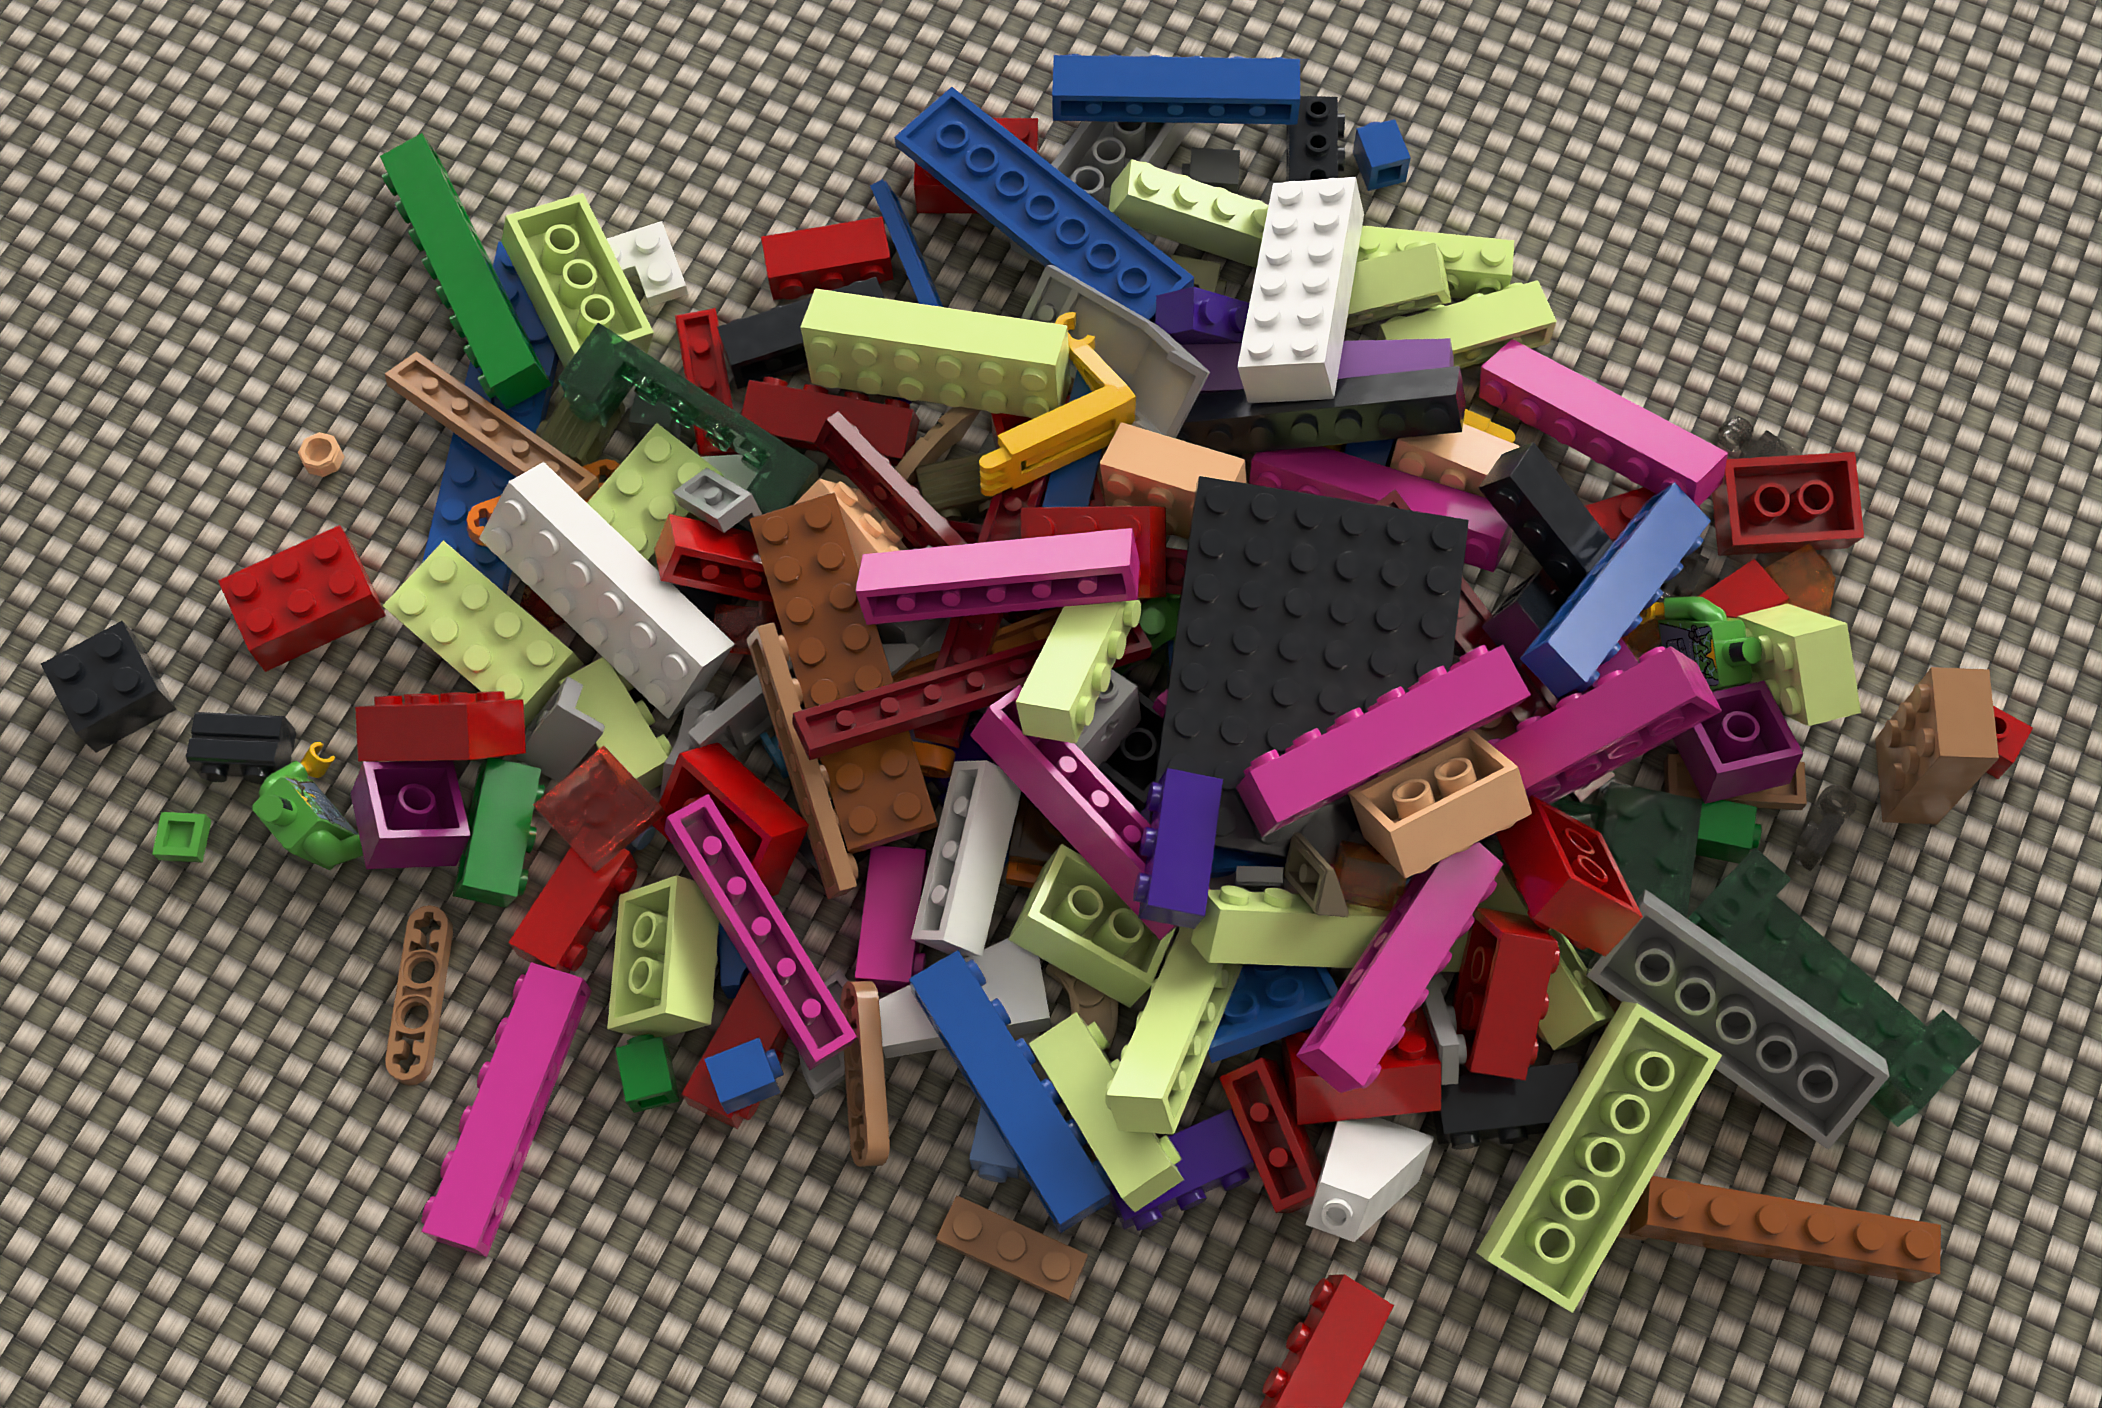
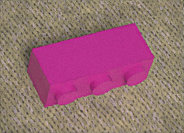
[855,846,929,993]

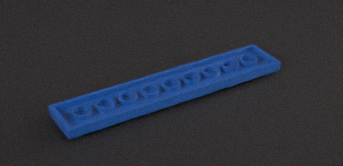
[422,242,559,595]

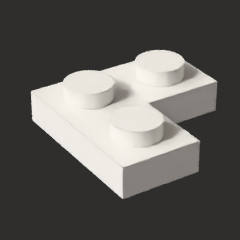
[607,221,688,307]

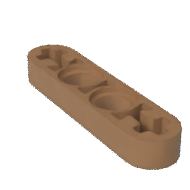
[385,905,453,1086]
[840,981,890,1167]

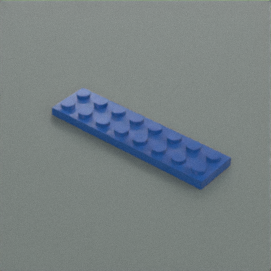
[894,87,1194,323]

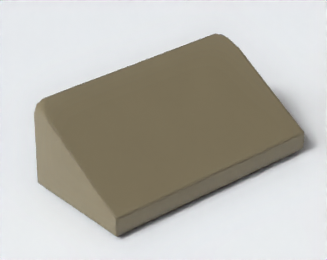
[1284,832,1349,917]

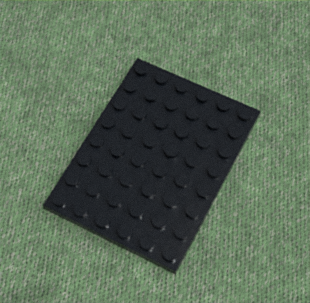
[1148,476,1469,879]

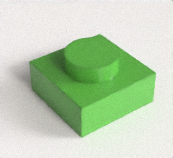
[152,812,211,863]

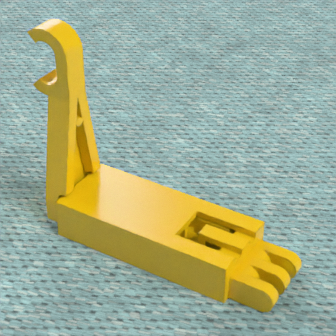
[979,312,1136,496]

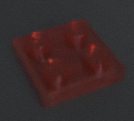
[533,746,665,873]

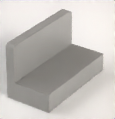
[672,467,762,533]
[514,677,605,782]

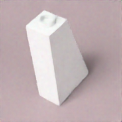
[879,938,1051,1058]
[1306,1117,1434,1242]

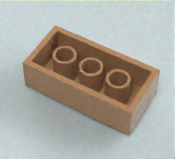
[1875,667,1999,824]

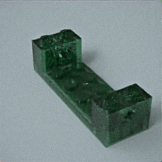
[558,322,819,515]
[1688,848,1982,1127]

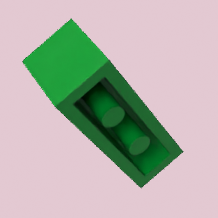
[452,757,545,908]

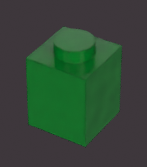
[1686,797,1762,864]
[615,1034,680,1113]

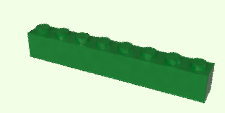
[380,133,551,410]

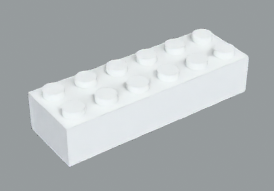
[1237,177,1364,403]
[479,462,735,719]

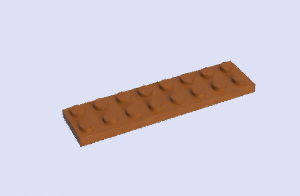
[749,492,939,854]

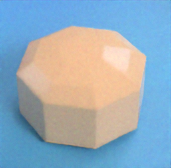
[298,432,345,477]

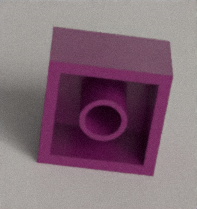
[1672,680,1803,804]
[350,761,471,869]

